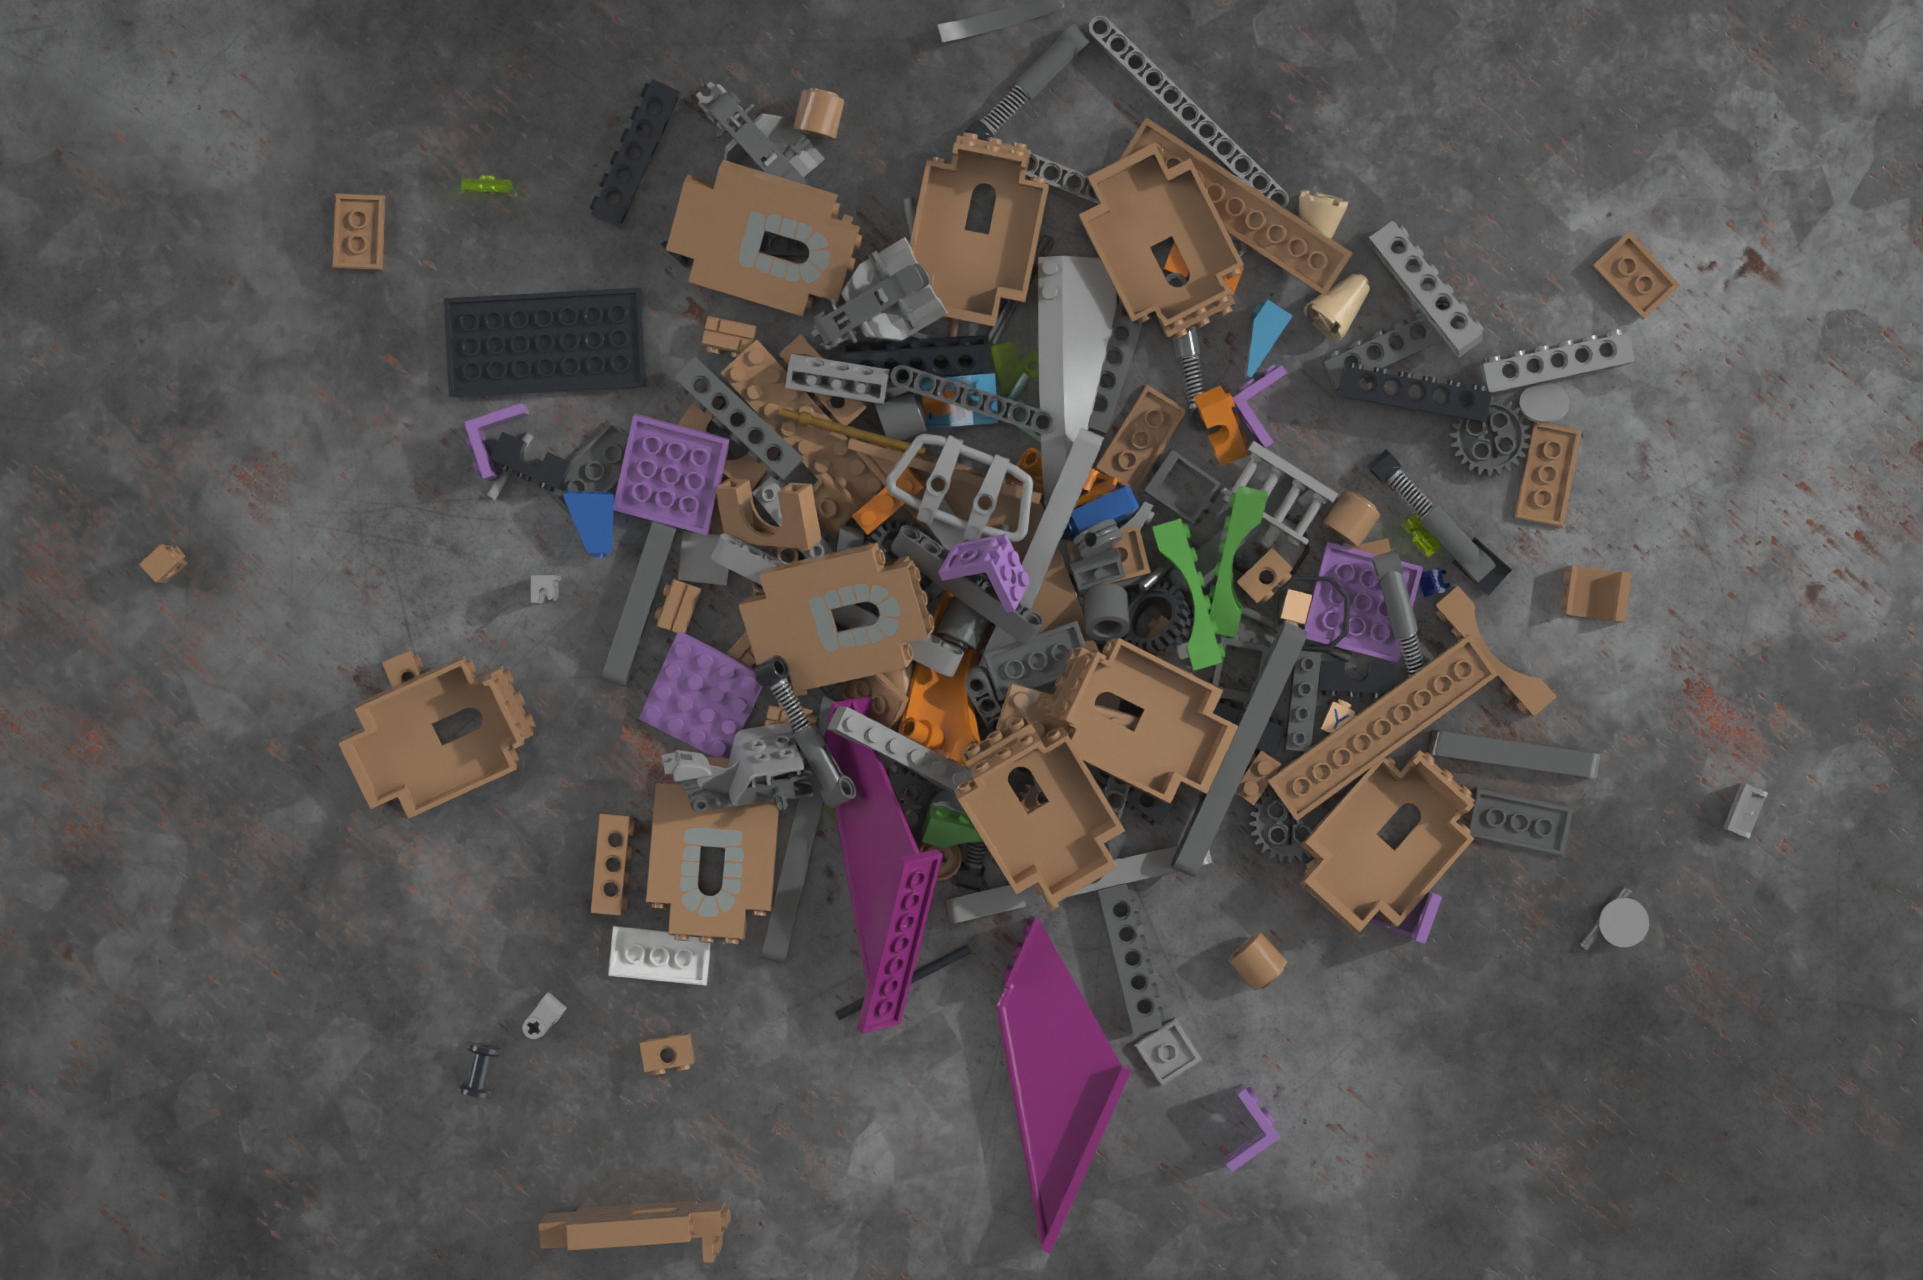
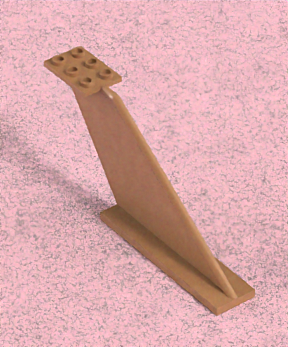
[848,438,1099,652]

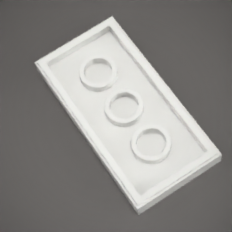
[608,926,711,985]

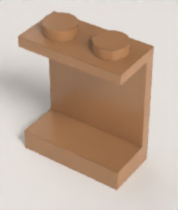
[1560,565,1632,622]

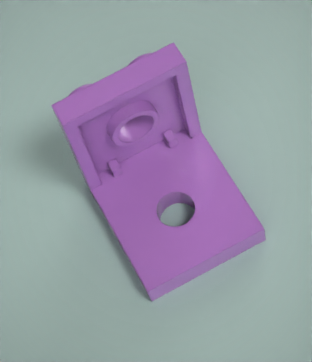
[1233,365,1287,448]
[464,403,530,481]
[938,534,1030,613]
[1369,891,1442,944]
[1223,1084,1280,1173]

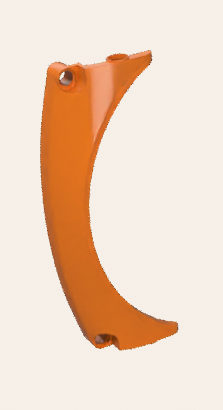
[899,448,1118,768]

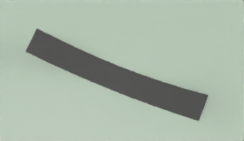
[937,0,1064,42]

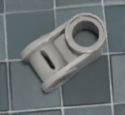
[522,992,567,1039]

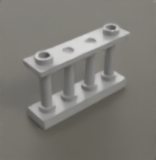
[1220,441,1338,547]

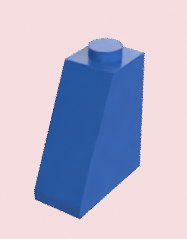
[1065,485,1139,541]
[563,490,614,558]

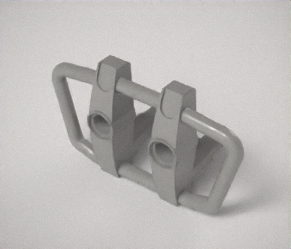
[886,434,1033,542]

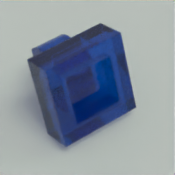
[1420,568,1450,597]

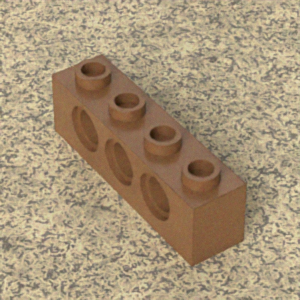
[779,334,867,426]
[591,813,635,915]

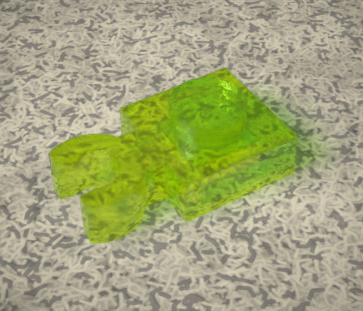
[1402,513,1441,558]

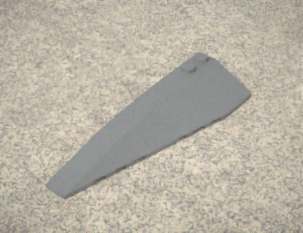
[1038,256,1117,506]

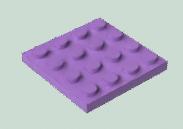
[613,414,730,535]
[1303,542,1423,663]
[639,631,762,759]

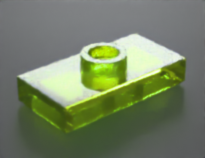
[461,175,513,192]
[990,340,1026,395]

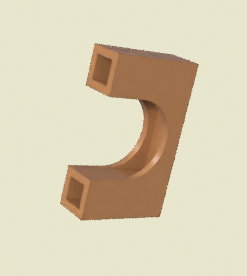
[677,387,781,492]
[715,478,821,551]

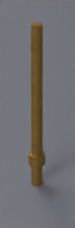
[780,408,926,457]

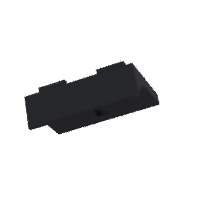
[1452,537,1512,596]

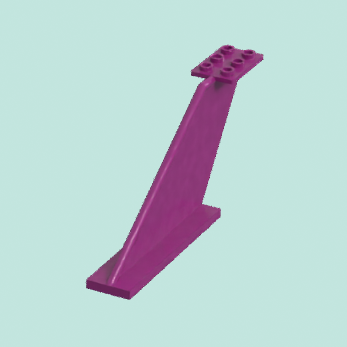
[824,696,943,1034]
[995,916,1131,1254]

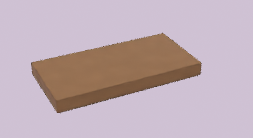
[1094,384,1188,494]
[1514,421,1582,527]

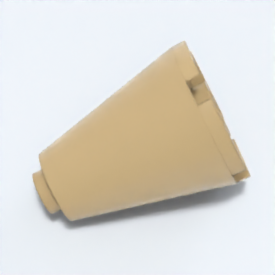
[1299,190,1348,239]
[1303,274,1370,342]

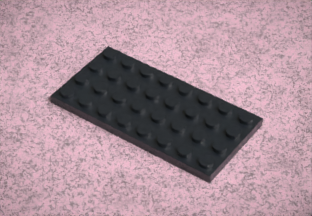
[444,288,647,397]

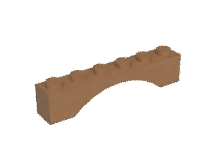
[1433,585,1557,717]

